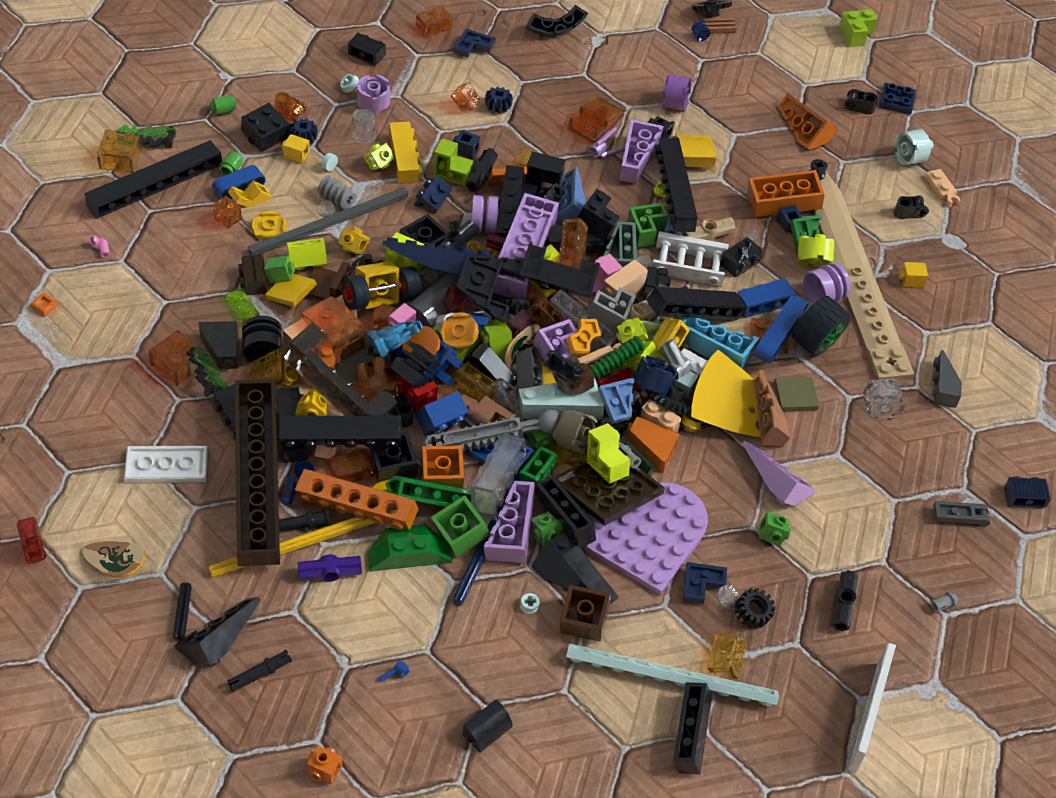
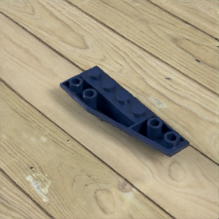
[383,237,494,274]

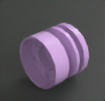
[803,262,851,304]

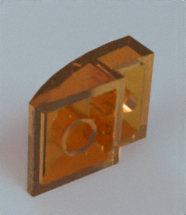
[567,96,625,144]
[300,296,366,353]

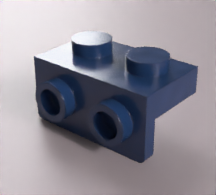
[414,175,453,213]

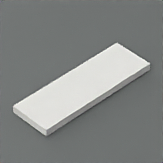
[848,643,896,773]

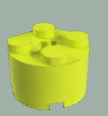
[797,234,834,267]

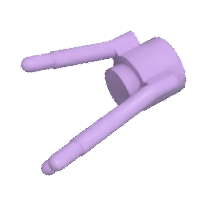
[589,127,625,159]

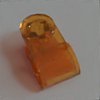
[275,92,307,122]

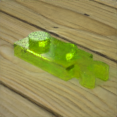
[224,288,259,324]

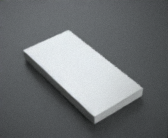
[124,446,209,483]

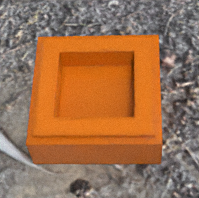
[30,293,58,317]

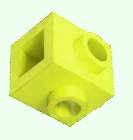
[363,143,395,171]
[617,317,648,344]

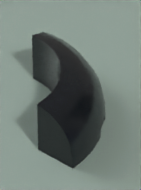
[525,5,588,35]

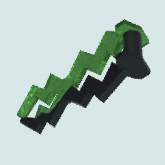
[115,124,177,148]
[186,346,228,397]

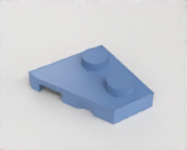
[598,378,634,424]

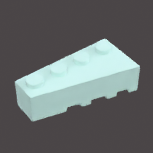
[519,378,604,420]

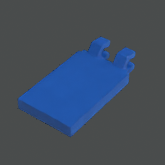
[390,340,466,387]

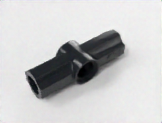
[465,148,498,193]
[437,220,480,250]
[831,570,858,632]

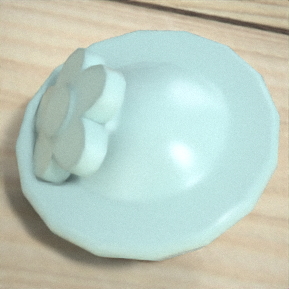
[340,74,359,93]

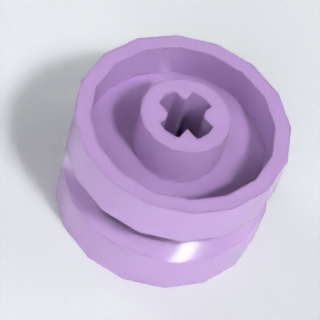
[472,195,499,235]

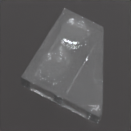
[495,377,527,422]

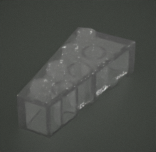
[469,433,526,521]

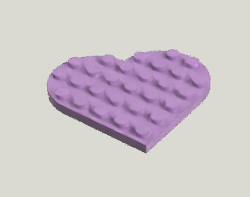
[579,483,708,596]

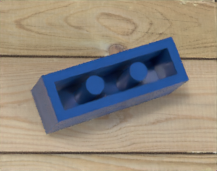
[737,278,796,318]

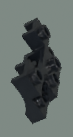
[519,241,600,299]

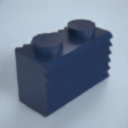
[1004,476,1051,508]

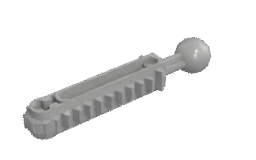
[423,409,560,453]

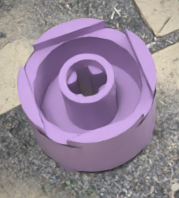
[357,75,391,115]

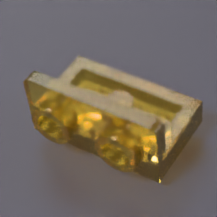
[707,632,747,679]

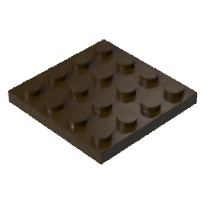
[555,460,665,526]

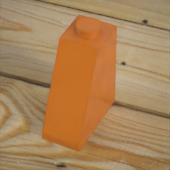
[626,416,680,473]

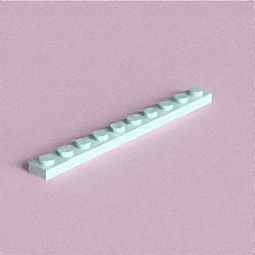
[566,644,779,706]

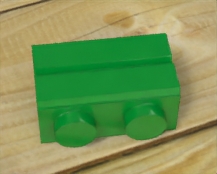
[519,447,557,494]

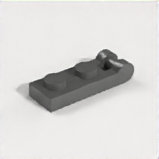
[933,501,990,527]

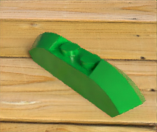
[385,476,481,511]

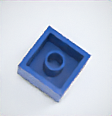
[415,391,469,436]

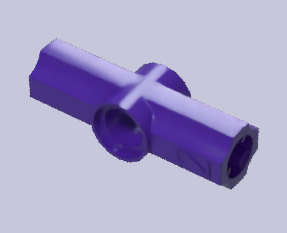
[297,554,362,582]

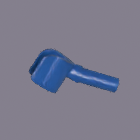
[378,661,409,682]

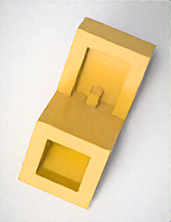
[228,181,272,207]

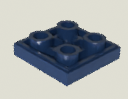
[879,82,916,115]

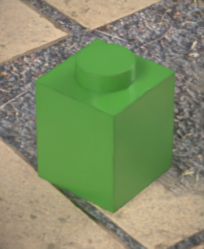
[264,255,295,284]

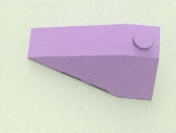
[742,441,817,506]

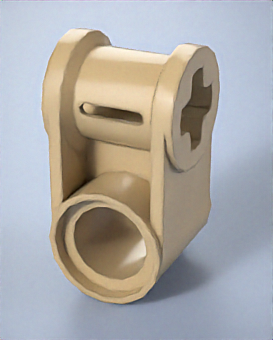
[626,300,658,322]

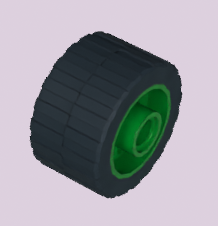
[791,296,851,357]

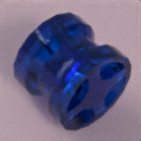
[691,21,711,41]

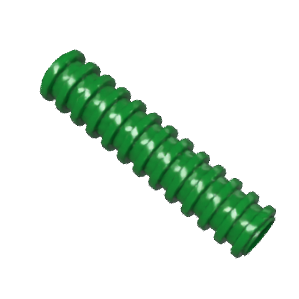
[589,336,645,380]

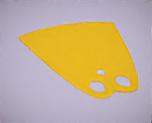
[691,350,760,437]

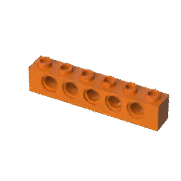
[295,469,418,530]

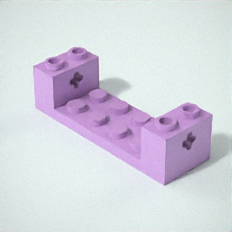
[493,193,559,300]

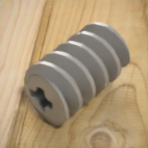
[318,175,357,210]

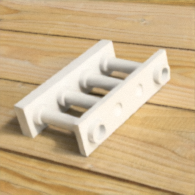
[652,231,729,287]

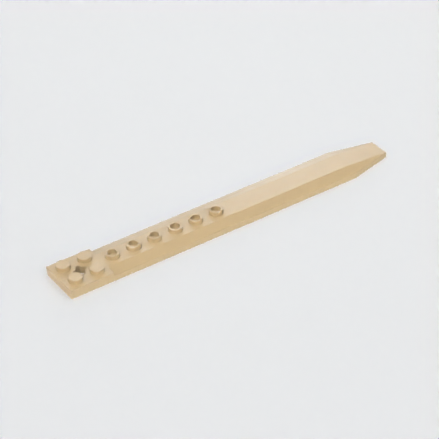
[807,169,914,382]

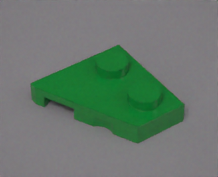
[790,214,822,255]

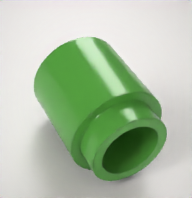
[210,95,236,115]
[219,151,243,176]

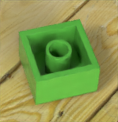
[431,495,490,557]

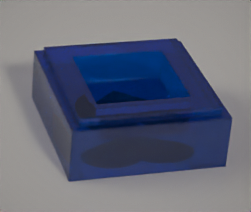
[283,475,296,504]

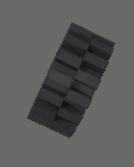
[734,588,775,629]

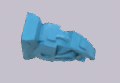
[367,321,423,357]

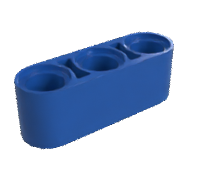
[212,165,266,201]

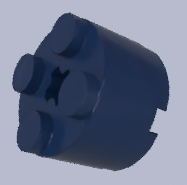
[633,355,677,397]

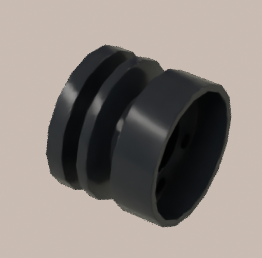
[242,316,282,366]
[389,340,441,388]

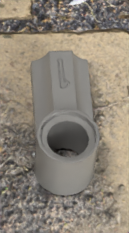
[659,339,692,380]

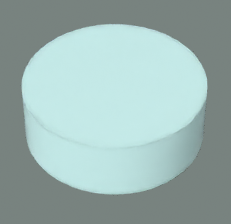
[322,153,338,171]

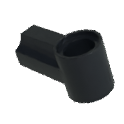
[384,389,413,428]

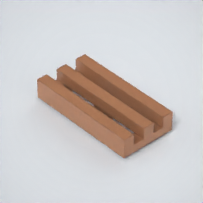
[703,18,737,33]

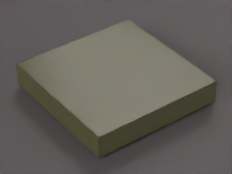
[774,377,819,411]

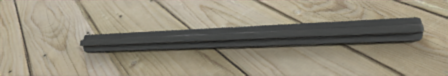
[248,187,408,256]

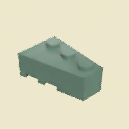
[602,221,637,267]

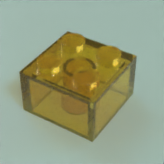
[97,130,142,173]

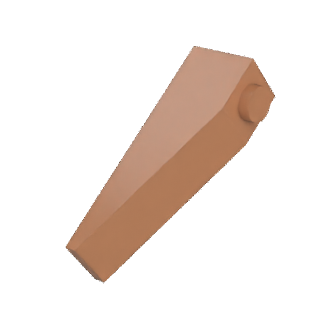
[753,370,791,447]

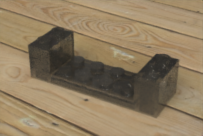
[283,323,398,416]

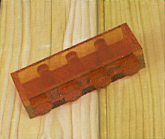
[559,218,588,295]

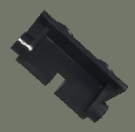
[543,350,586,384]

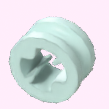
[520,593,540,614]

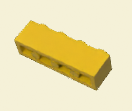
[389,122,422,183]

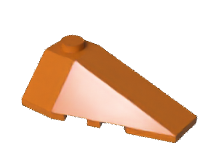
[778,93,838,150]

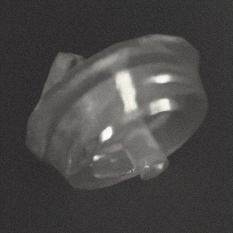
[716,585,739,610]

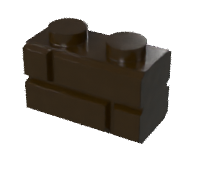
[238,254,267,296]

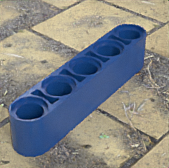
[753,294,809,364]

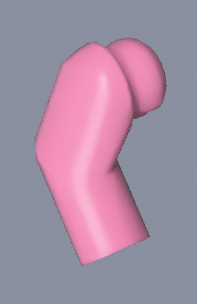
[88,235,110,258]

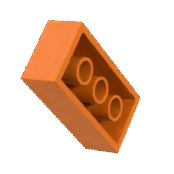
[747,170,825,217]

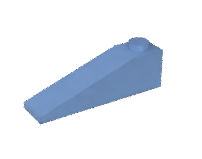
[555,167,586,225]

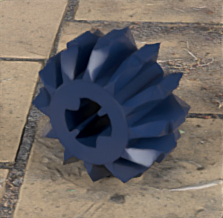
[484,86,513,113]
[289,118,318,144]

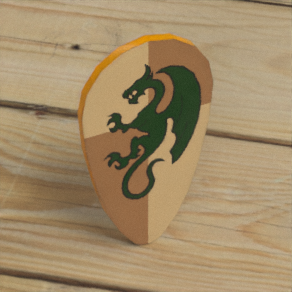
[82,541,145,578]

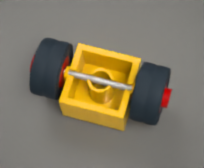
[342,261,421,310]

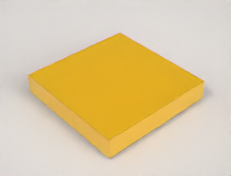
[265,274,317,307]

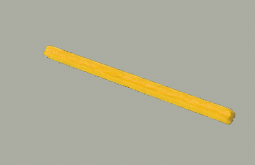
[209,510,396,577]

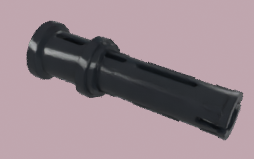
[279,508,331,532]

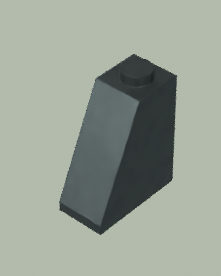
[199,321,238,369]

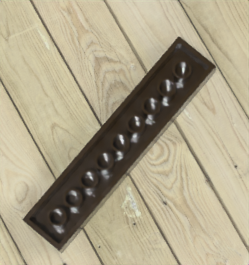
[235,379,280,566]

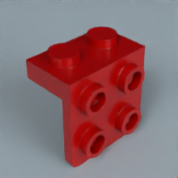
[396,374,438,415]

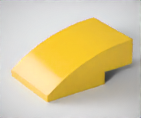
[675,134,717,167]

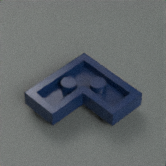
[453,29,496,57]
[683,562,727,604]

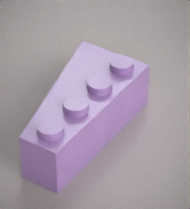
[619,119,664,183]
[484,481,535,563]

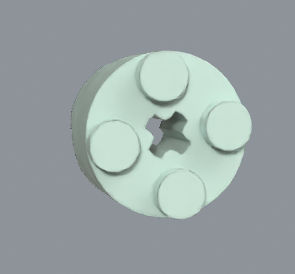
[894,129,934,165]

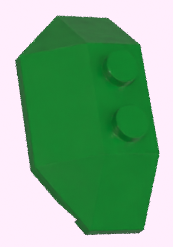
[367,524,452,572]

